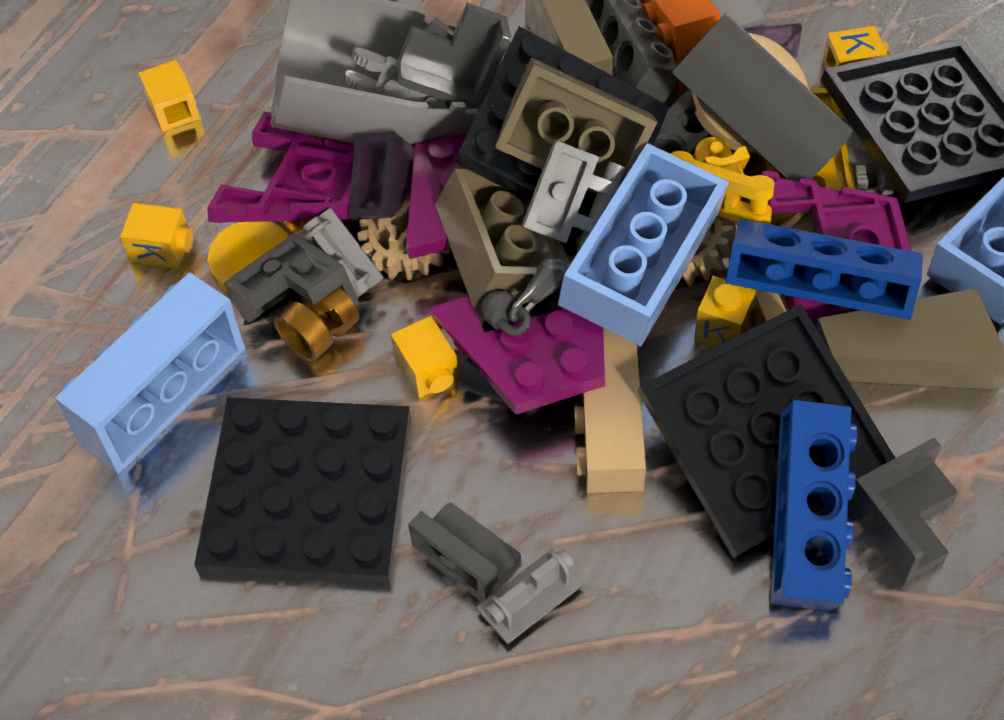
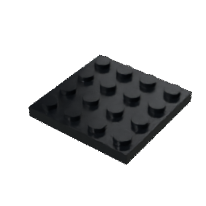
[454,26,669,217]
[820,39,1004,203]
[637,304,895,558]
[194,397,411,584]

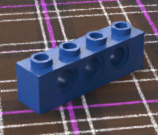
[726,219,923,320]
[771,400,857,611]

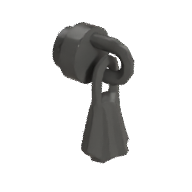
[481,258,567,336]

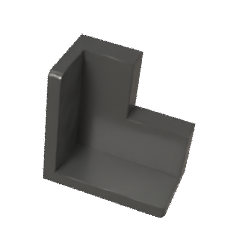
[397,2,511,109]
[225,233,359,323]
[848,438,958,583]

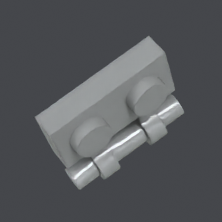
[521,140,626,248]

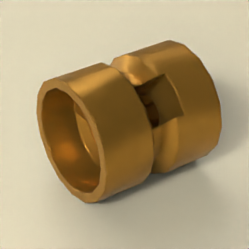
[273,287,360,362]

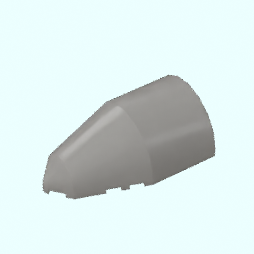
[271,0,509,151]

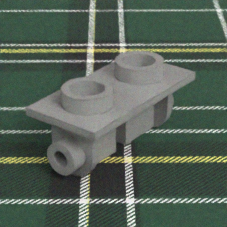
[296,207,384,298]
[476,549,584,645]

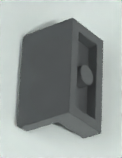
[408,503,521,600]

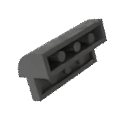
[672,13,854,182]

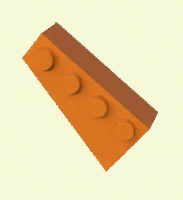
[639,0,721,96]

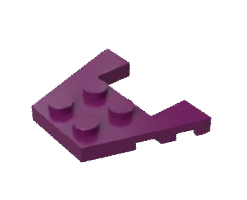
[207,112,372,223]
[406,132,468,259]
[761,171,911,327]
[431,295,605,414]

